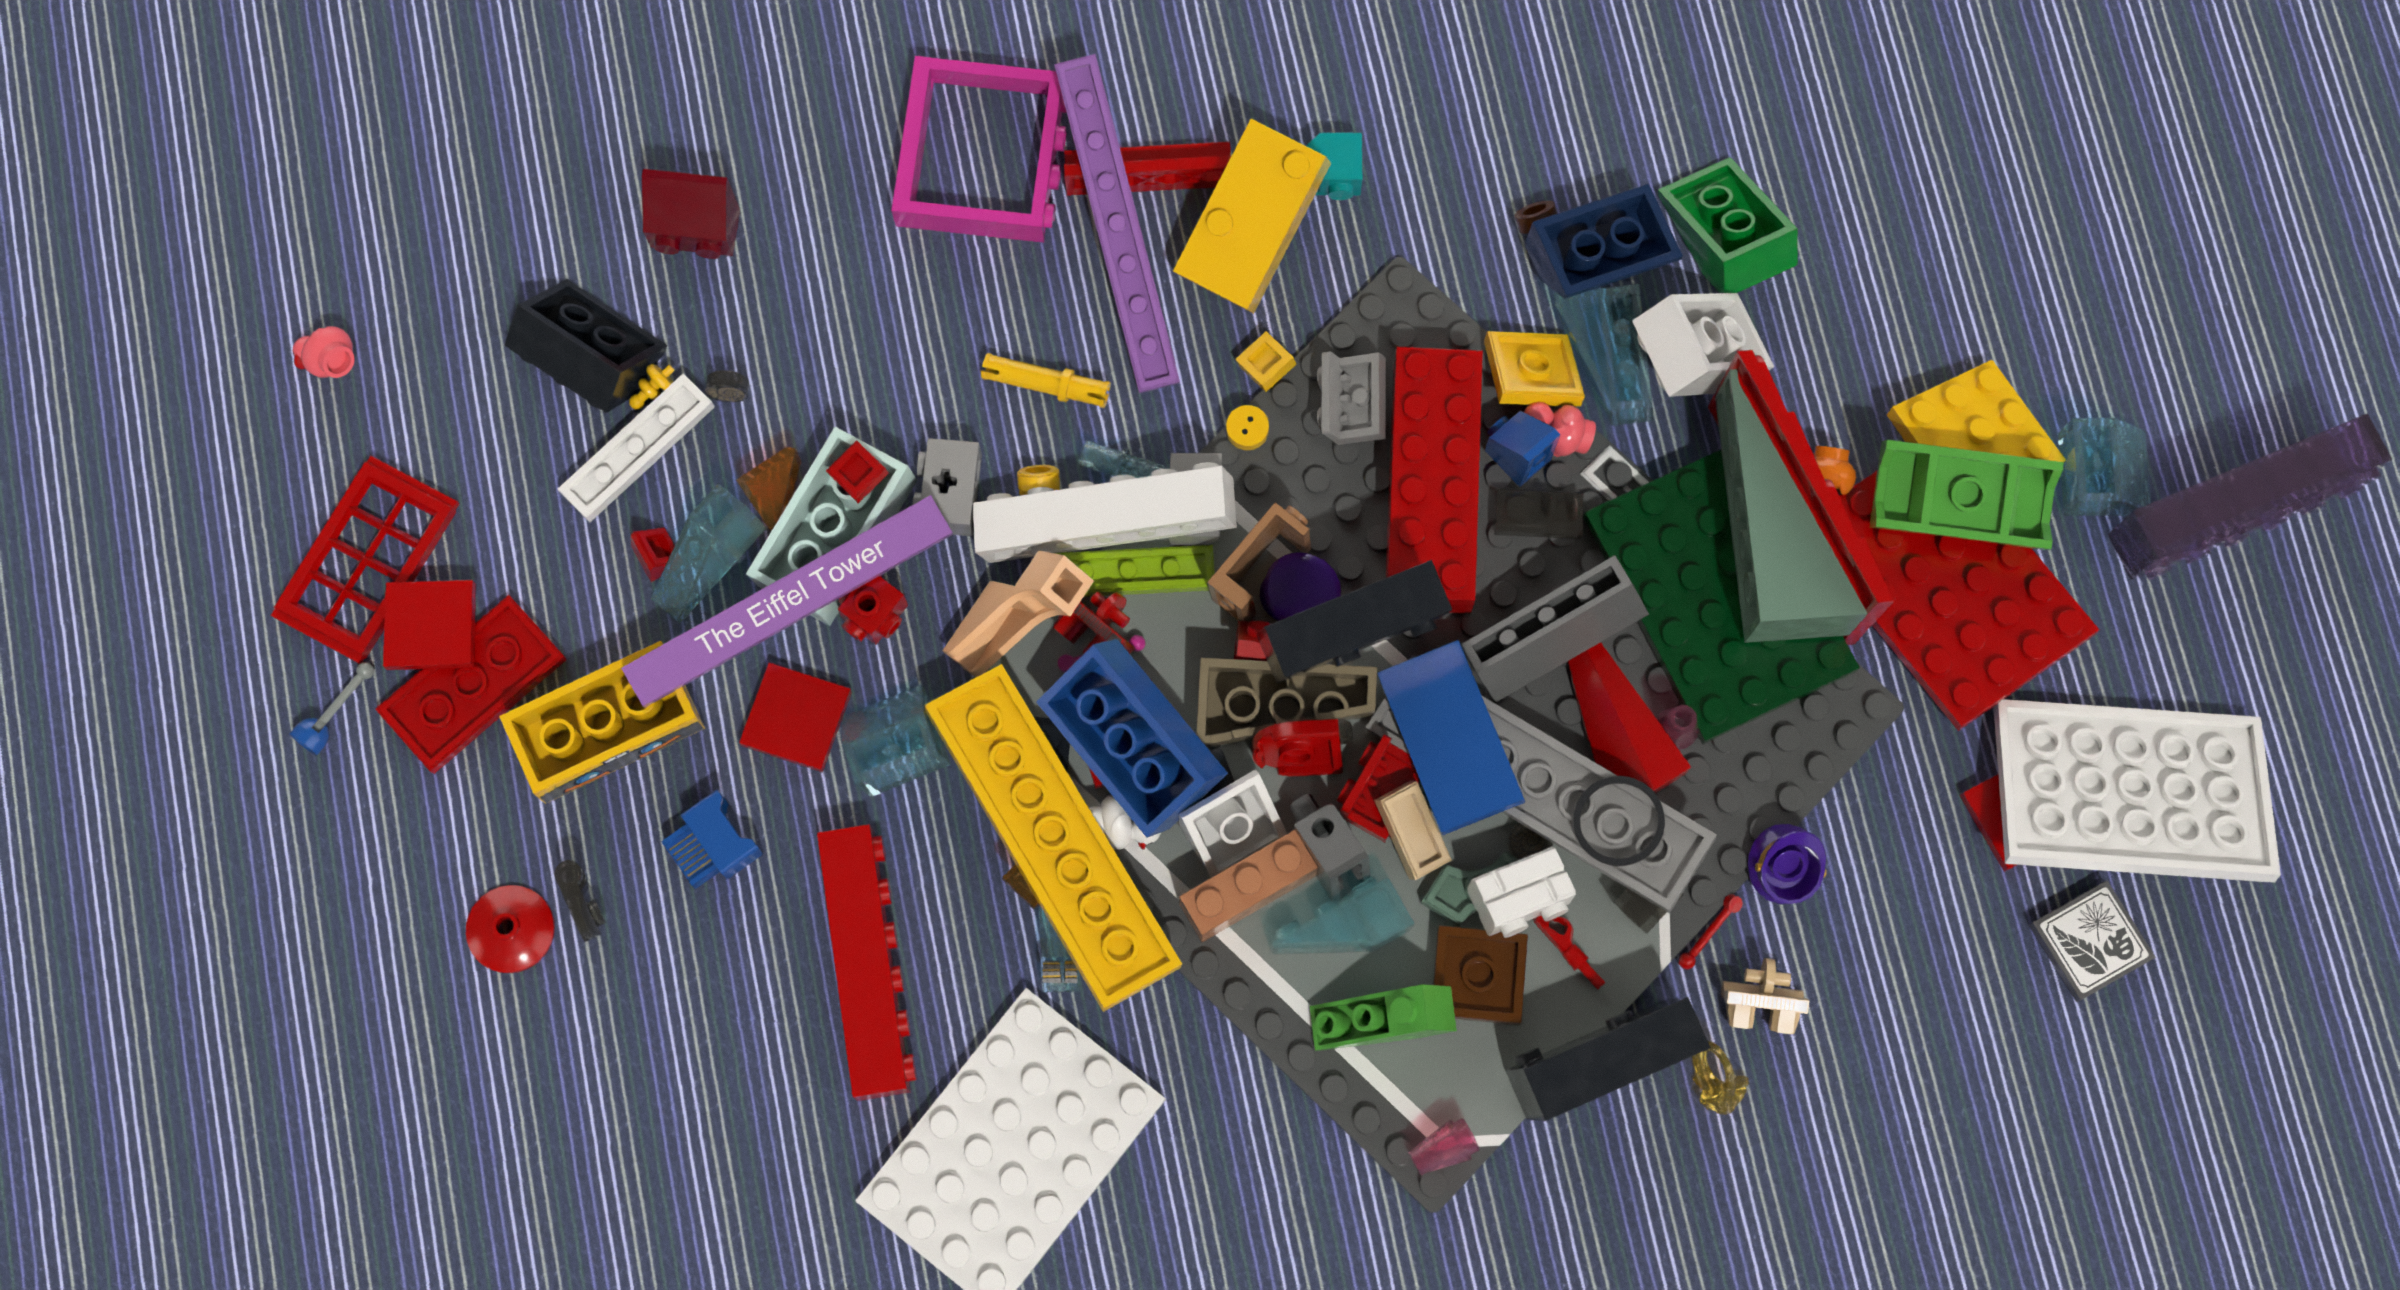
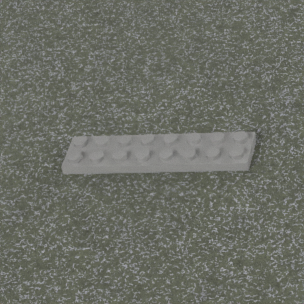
[1365,655,1717,913]

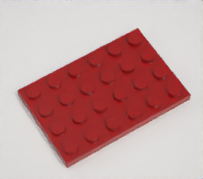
[1839,471,2100,731]

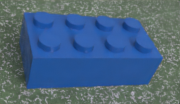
[1036,639,1228,838]

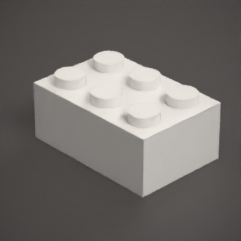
[1632,293,1774,397]

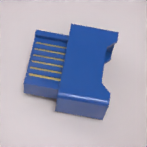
[661,789,763,889]

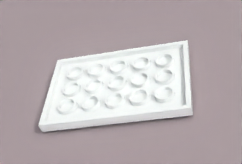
[1993,699,2281,883]
[856,988,1166,1290]

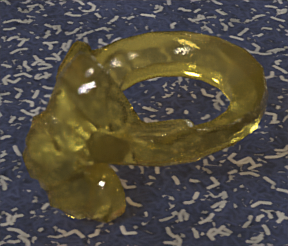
[1692,1041,1749,1115]

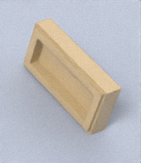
[1374,781,1452,880]

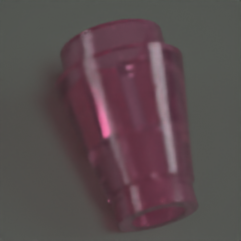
[1657,705,1699,750]
[1408,1118,1480,1176]

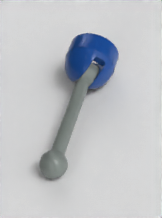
[289,662,374,756]

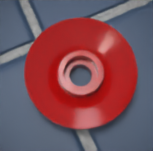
[466,885,555,973]

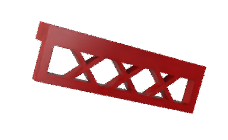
[1064,141,1232,196]

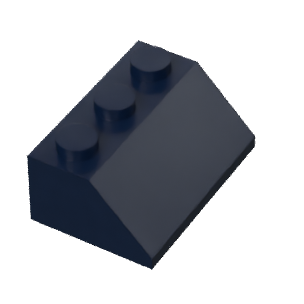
[1525,184,1683,299]

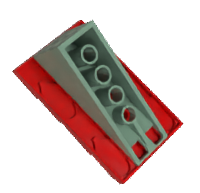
[1708,350,1894,645]

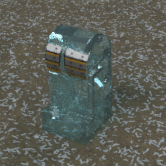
[1039,908,1079,992]

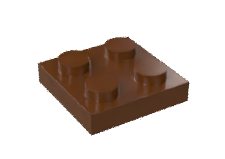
[1433,925,1528,1025]

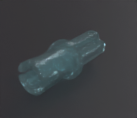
[1079,440,1166,478]

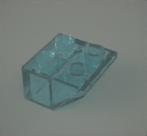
[2058,418,2152,516]
[842,685,951,797]

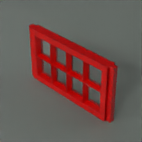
[270,456,460,664]

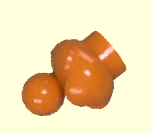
[1814,446,1856,495]

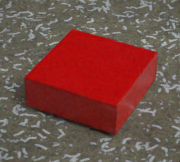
[826,440,889,503]

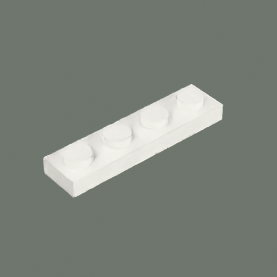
[558,374,715,522]

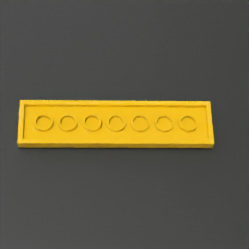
[925,664,1182,1012]

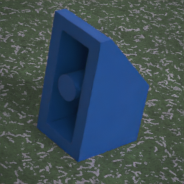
[1485,411,1561,487]

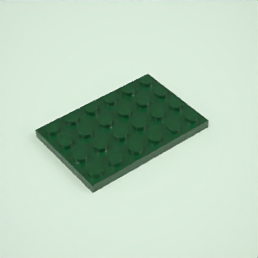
[1583,450,1860,744]

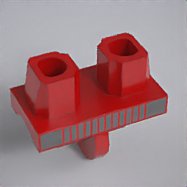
[1053,592,1135,654]

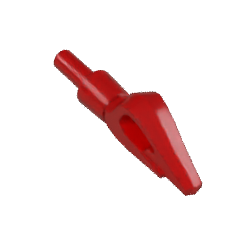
[1533,915,1606,990]

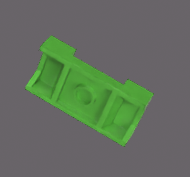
[1870,440,2064,550]

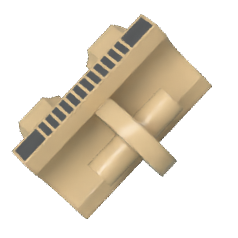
[1721,958,1809,1034]

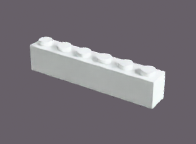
[973,462,1237,563]

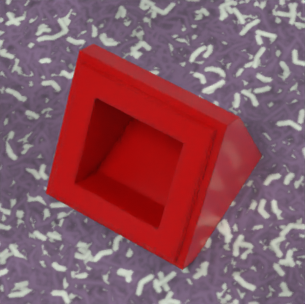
[630,527,684,582]

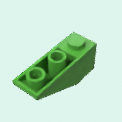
[1310,984,1457,1051]

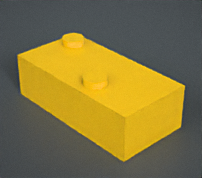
[1173,119,1331,314]

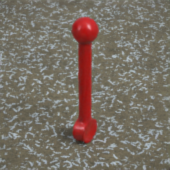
[1678,894,1743,970]

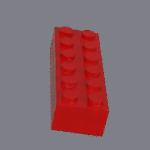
[1386,347,1483,614]

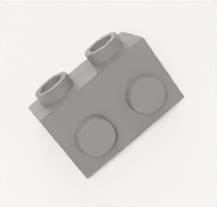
[1317,351,1386,445]

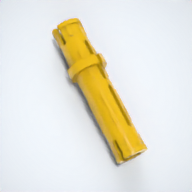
[981,353,1111,408]

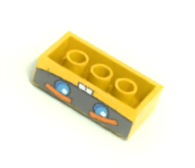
[499,641,705,804]

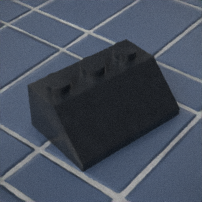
[504,279,668,413]

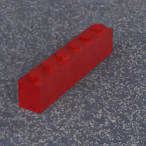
[817,824,917,1101]

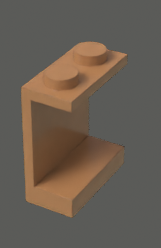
[1208,502,1311,622]

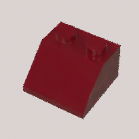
[642,169,740,259]

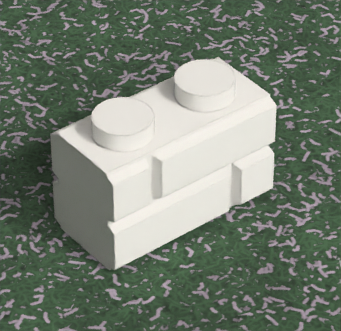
[1467,846,1576,938]

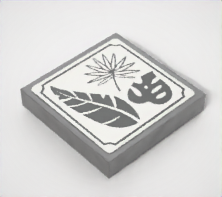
[2029,880,2156,1002]

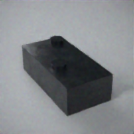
[1257,560,1452,684]
[1506,997,1710,1121]

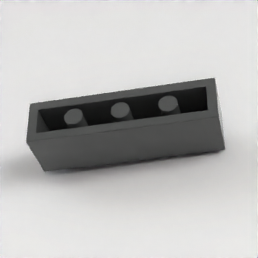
[1461,555,1649,702]

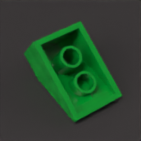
[1658,157,1798,293]

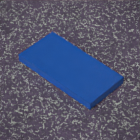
[1377,640,1525,835]

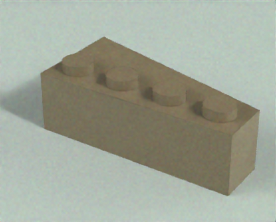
[1196,658,1377,748]

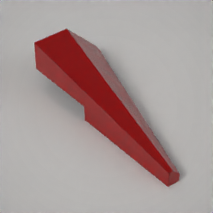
[1568,642,1691,793]

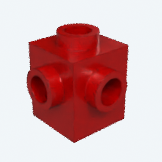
[837,576,908,645]

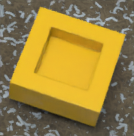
[1235,331,1297,392]

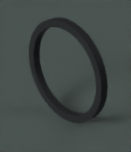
[1573,776,1665,866]

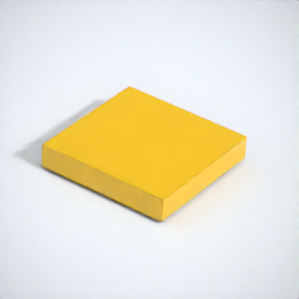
[1484,331,1585,407]

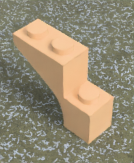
[942,550,1094,677]

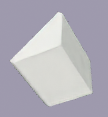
[1179,769,1287,878]

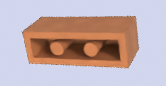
[1179,830,1318,942]

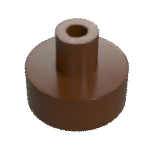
[1514,200,1558,234]

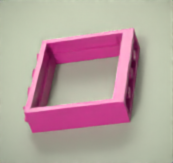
[891,56,1067,243]

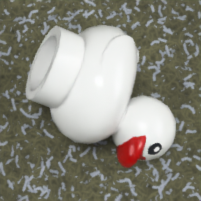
[1088,795,1161,850]

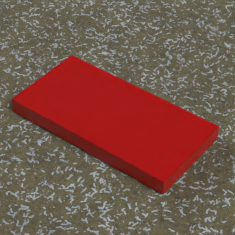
[375,595,567,774]

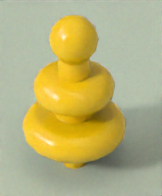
[629,364,675,410]

